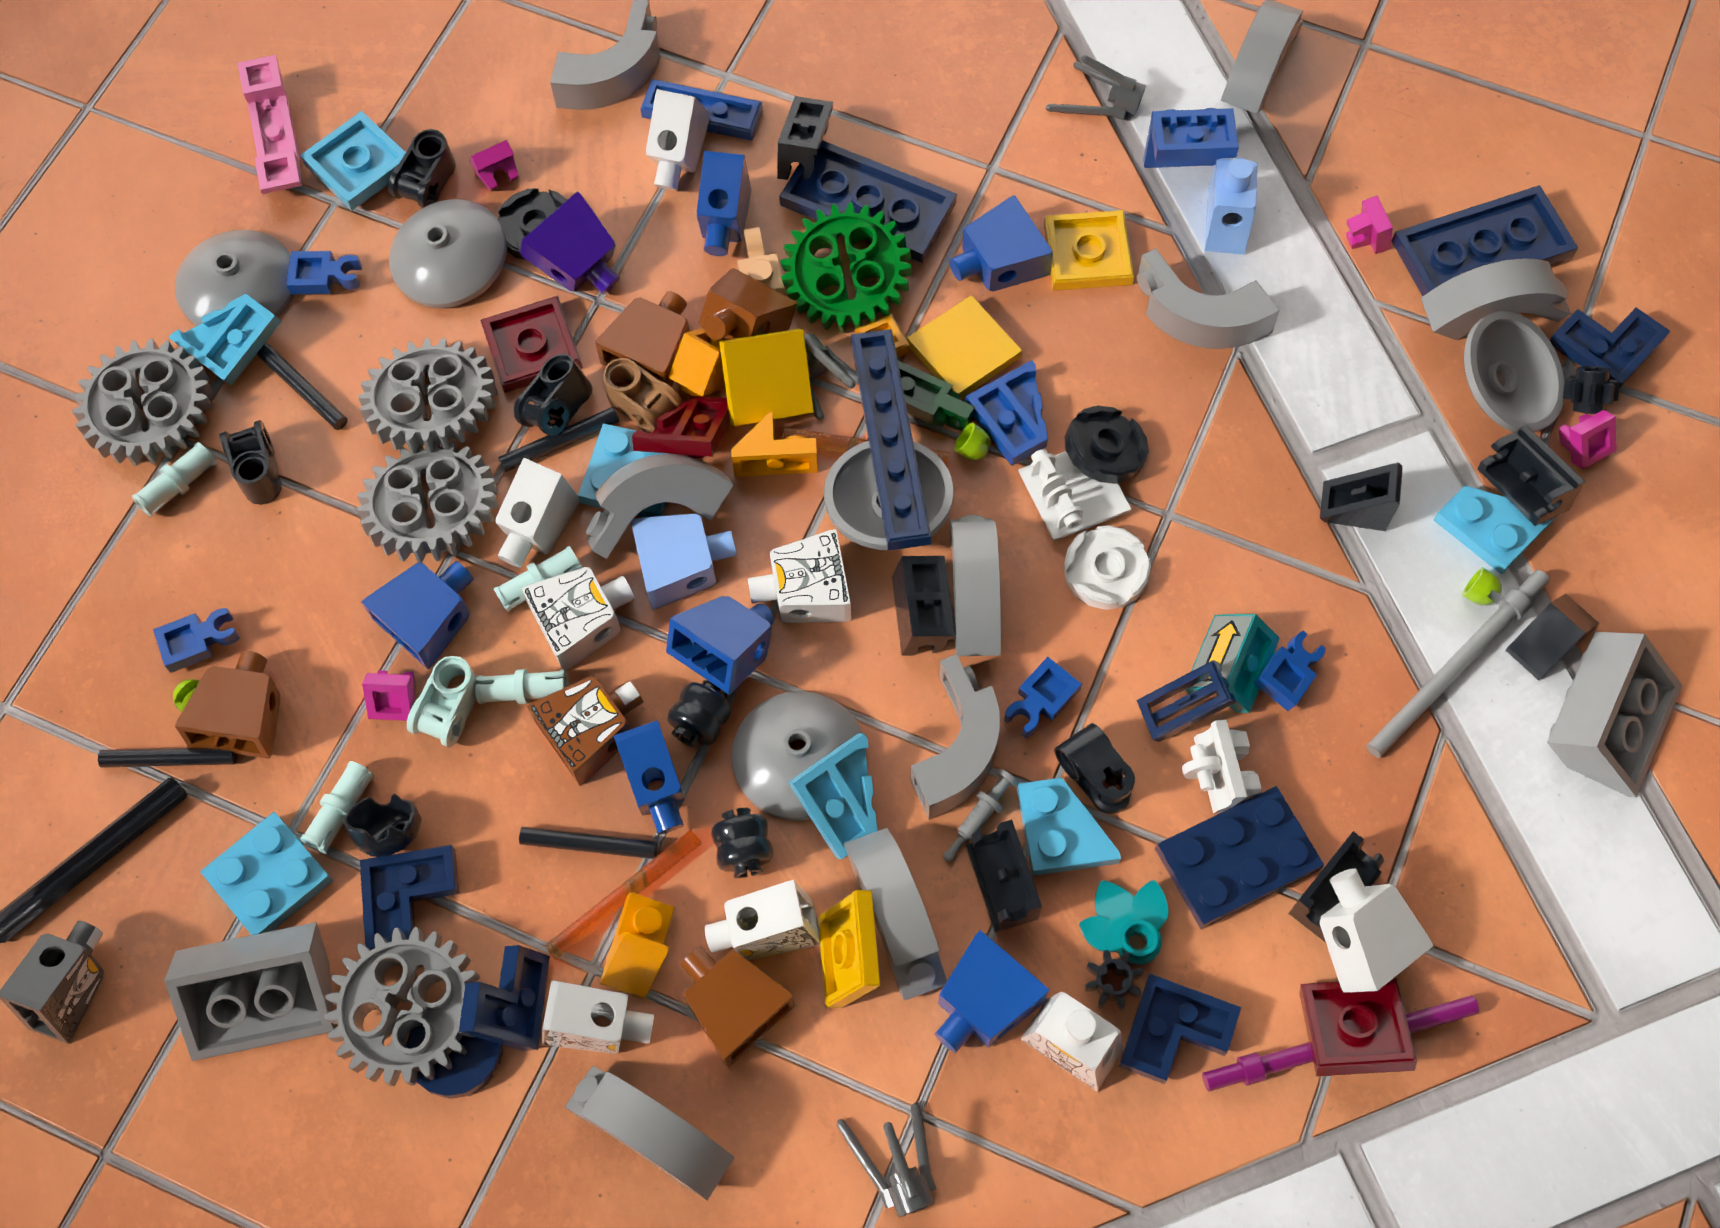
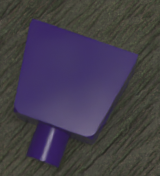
[520,191,620,295]

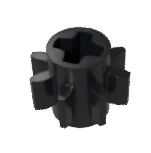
[1563,366,1620,414]
[1085,950,1143,1011]

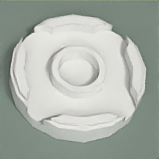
[1063,525,1151,610]

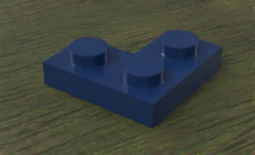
[1550,307,1670,388]
[360,845,459,950]
[459,945,550,1051]
[1118,974,1241,1084]

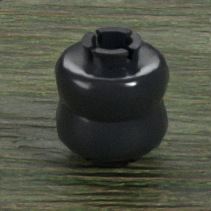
[667,680,732,748]
[711,808,773,878]

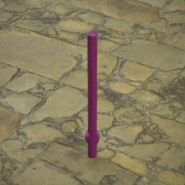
[1202,995,1479,1092]

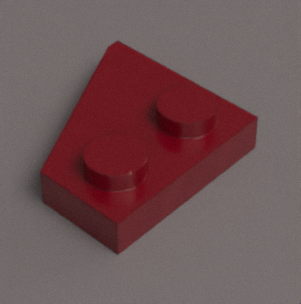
[632,396,730,458]

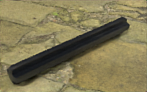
[0,777,187,943]

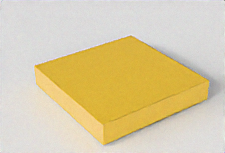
[1044,210,1134,291]
[907,295,1022,399]
[719,329,814,426]
[818,890,880,1008]

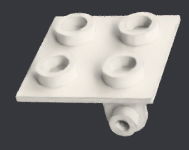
[1018,449,1132,541]

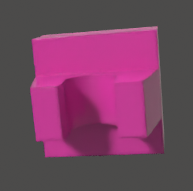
[470,140,519,191]
[1346,195,1393,254]
[1559,410,1617,469]
[362,670,416,721]

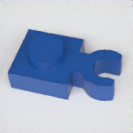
[286,251,362,294]
[153,608,240,673]
[1253,630,1325,711]
[1004,657,1082,738]

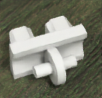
[1182,720,1262,813]

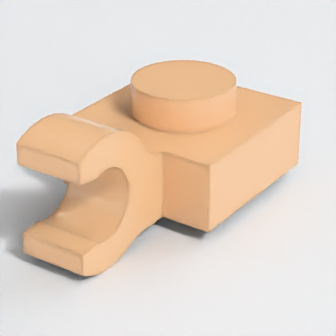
[737,227,785,295]

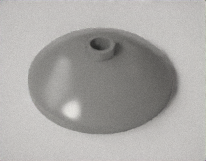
[389,199,507,308]
[175,230,294,326]
[1464,311,1564,432]
[824,441,953,550]
[732,691,866,821]

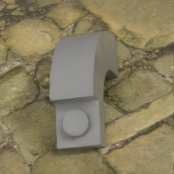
[550,0,661,110]
[1220,0,1303,114]
[1137,248,1280,349]
[1421,258,1571,340]
[586,454,734,559]
[950,515,1001,656]
[910,654,1000,819]
[844,828,947,1001]
[565,1066,735,1200]

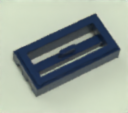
[1136,660,1237,742]

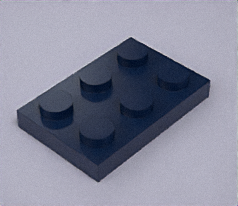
[1155,786,1324,929]

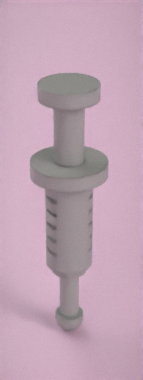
[943,769,1018,862]

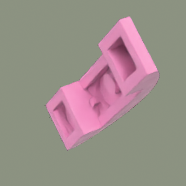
[237,55,302,194]

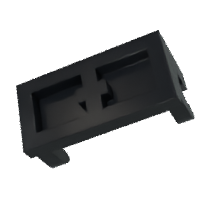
[777,96,833,180]
[1477,425,1585,526]
[892,556,955,656]
[966,819,1042,933]
[1288,831,1384,943]

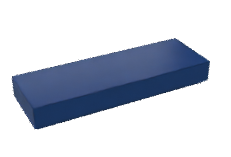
[640,79,763,141]

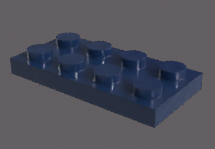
[779,140,957,263]
[1392,185,1578,296]

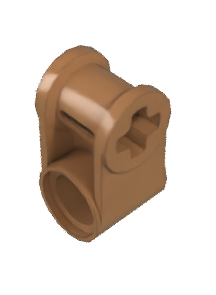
[603,358,682,433]

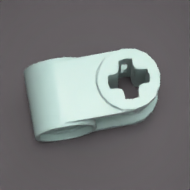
[406,656,480,748]

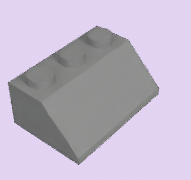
[1547,632,1682,797]
[164,922,335,1061]

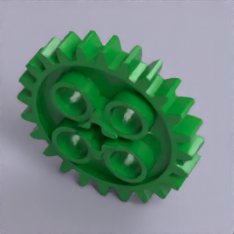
[780,202,912,333]

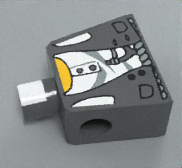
[0,921,104,1044]

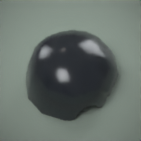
[343,794,422,857]

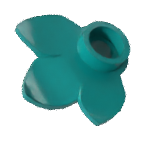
[1079,880,1169,965]

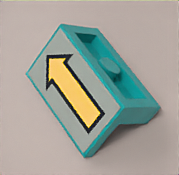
[1185,614,1280,713]

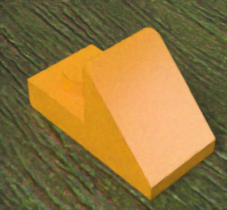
[731,412,818,477]
[599,892,675,998]

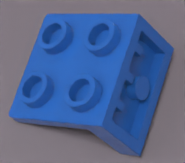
[1143,108,1239,168]

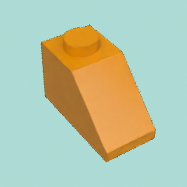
[668,328,725,397]

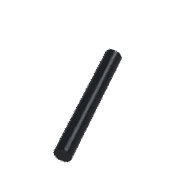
[257,343,348,430]
[498,406,620,472]
[98,748,237,768]
[519,826,658,859]

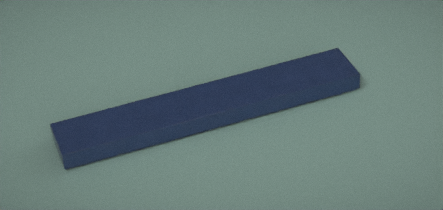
[851,329,931,551]

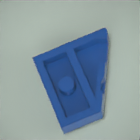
[965,360,1048,466]

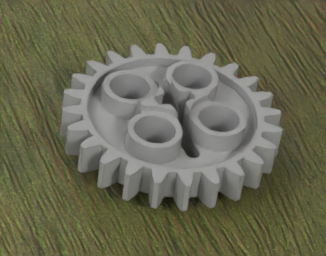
[358,338,497,454]
[72,339,214,466]
[357,441,498,563]
[324,927,480,1087]

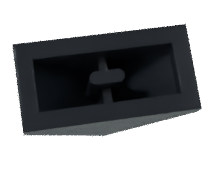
[1320,462,1403,531]
[1505,593,1599,680]

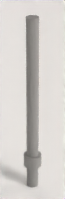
[1366,570,1550,758]

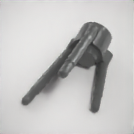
[1046,55,1146,120]
[804,333,859,420]
[836,1103,937,1218]

